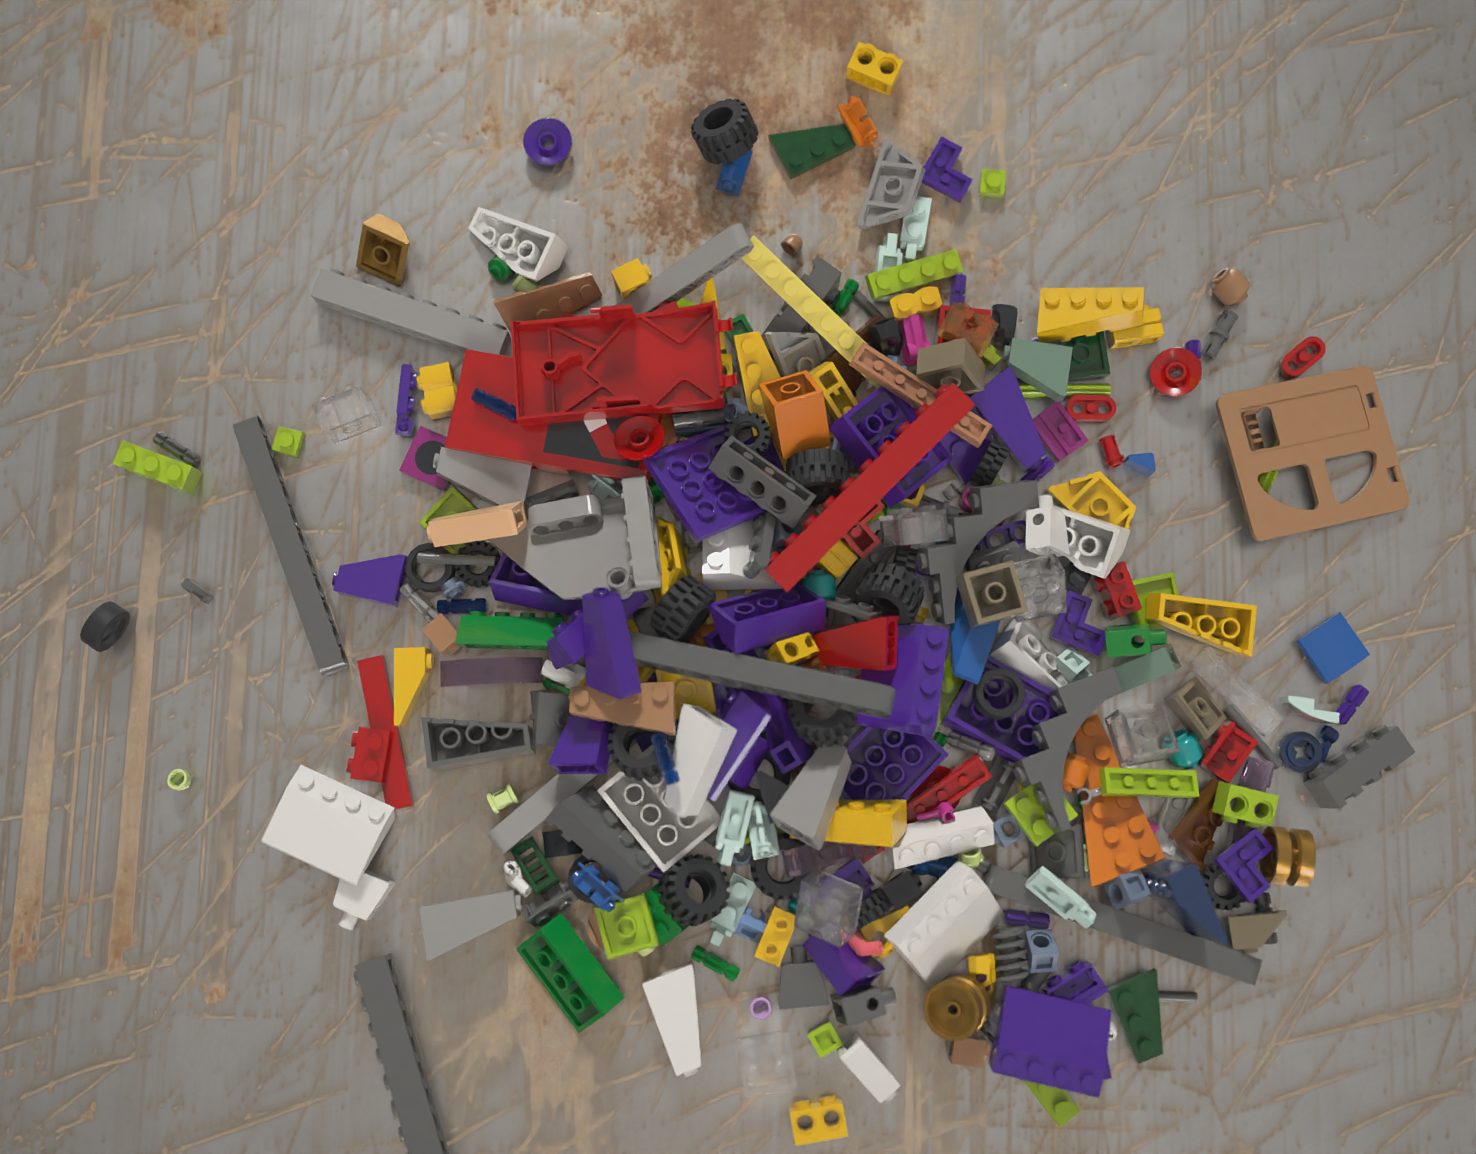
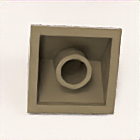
[1164,676,1227,740]

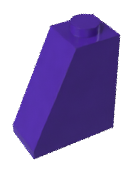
[332,554,407,608]
[803,924,885,996]

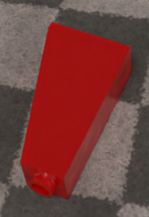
[801,616,898,671]

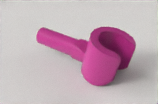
[916,802,955,823]

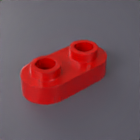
[1279,336,1326,379]
[1065,395,1117,422]

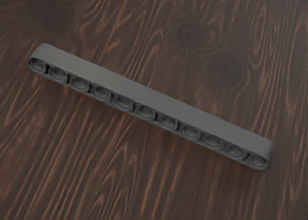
[233,415,349,678]
[629,631,896,718]
[984,864,1263,986]

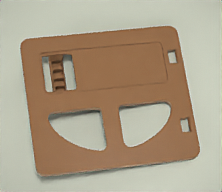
[1216,366,1410,541]

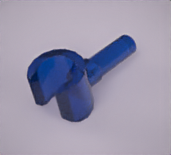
[1319,725,1339,763]

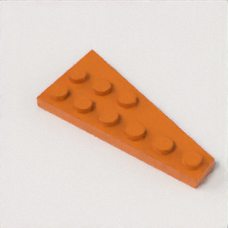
[1074,714,1165,889]

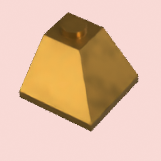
[356,213,410,286]

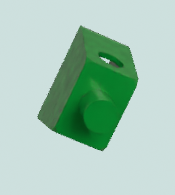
[1105,623,1167,658]

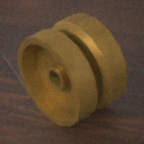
[1259,826,1316,887]
[923,974,991,1041]

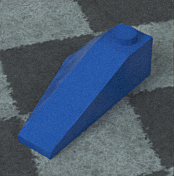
[948,587,1001,685]

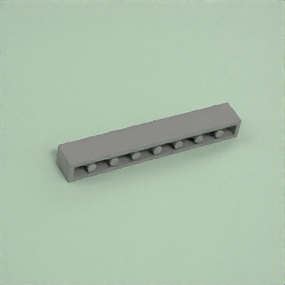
[310,268,511,356]

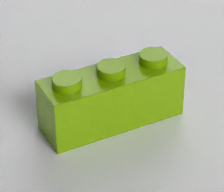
[112,440,203,495]

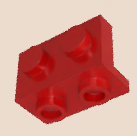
[1092,561,1142,621]
[1201,721,1258,784]
[346,727,391,783]

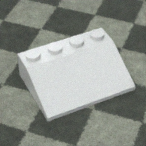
[703,518,781,590]
[597,741,721,873]
[261,765,395,886]
[884,861,1005,988]

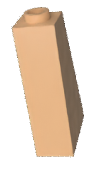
[427,501,528,547]

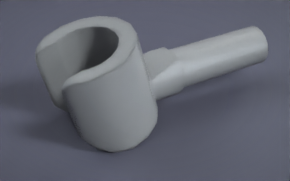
[1076,787,1102,805]

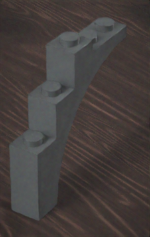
[916,480,1039,624]
[1013,667,1123,833]

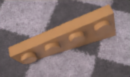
[492,272,603,333]
[569,682,676,736]

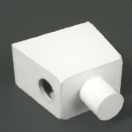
[1026,495,1070,558]
[333,870,395,930]

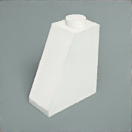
[837,1031,901,1104]

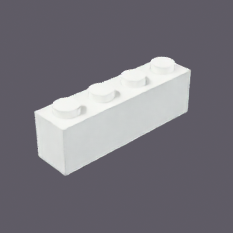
[884,806,995,869]

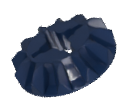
[1280,731,1323,773]

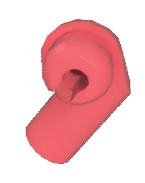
[847,930,883,956]

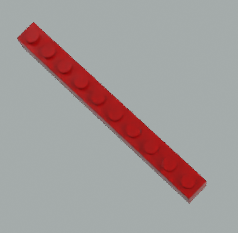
[765,383,975,592]

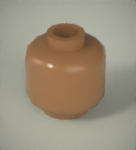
[1212,268,1250,305]

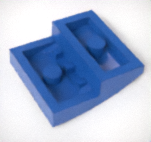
[1296,612,1370,684]

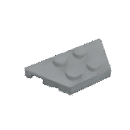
[856,140,925,230]
[765,332,826,377]

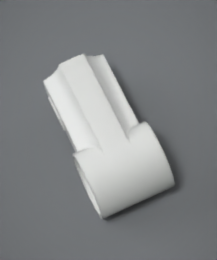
[541,655,586,689]

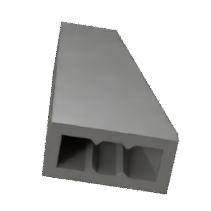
[433,447,532,507]
[770,742,852,850]
[419,889,523,960]

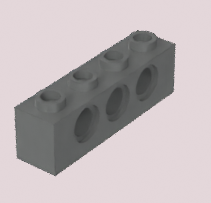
[709,436,816,528]

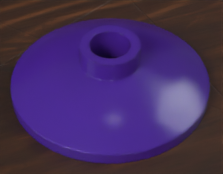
[523,118,572,165]

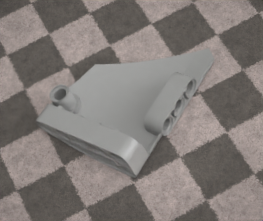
[488,475,662,600]

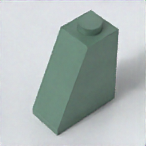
[1002,338,1073,402]
[1113,643,1182,695]

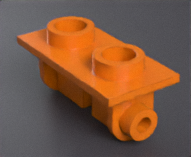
[837,95,879,147]

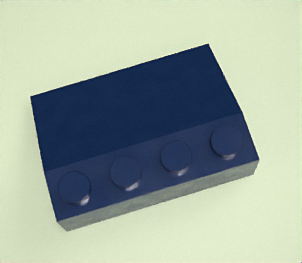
[1140,859,1229,945]

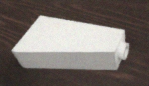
[664,704,737,817]
[642,962,702,1077]

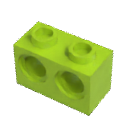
[1212,781,1279,829]

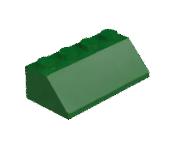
[455,611,567,650]
[516,913,624,1033]

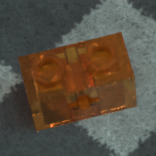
[937,301,999,357]

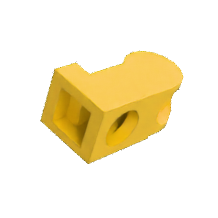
[764,633,820,666]

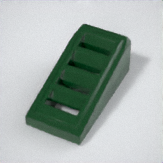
[510,836,560,896]

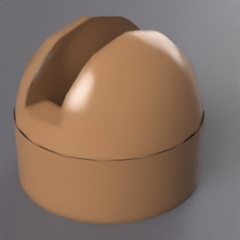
[781,234,803,256]

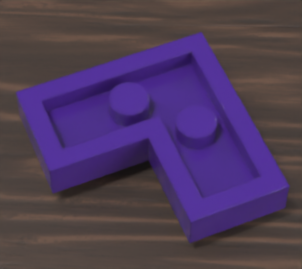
[921,136,973,203]
[1049,590,1106,657]
[1214,828,1273,903]

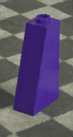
[970,366,1046,471]
[582,587,641,700]
[548,715,616,774]

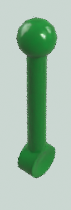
[542,678,570,694]

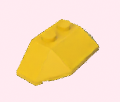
[653,516,692,605]

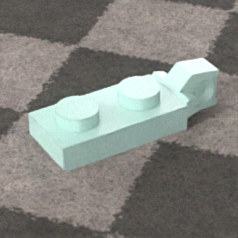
[899,196,932,263]
[874,233,903,303]
[715,789,755,866]
[1025,866,1097,929]
[709,872,756,947]

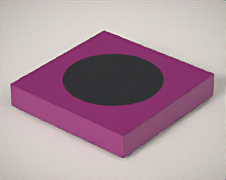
[399,426,450,492]

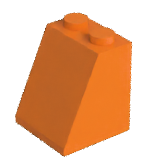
[759,370,831,459]

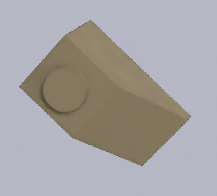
[1228,910,1287,954]

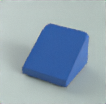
[1123,453,1156,476]

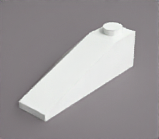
[468,207,569,281]
[1021,505,1131,578]
[989,614,1069,691]

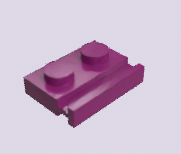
[1032,402,1089,463]

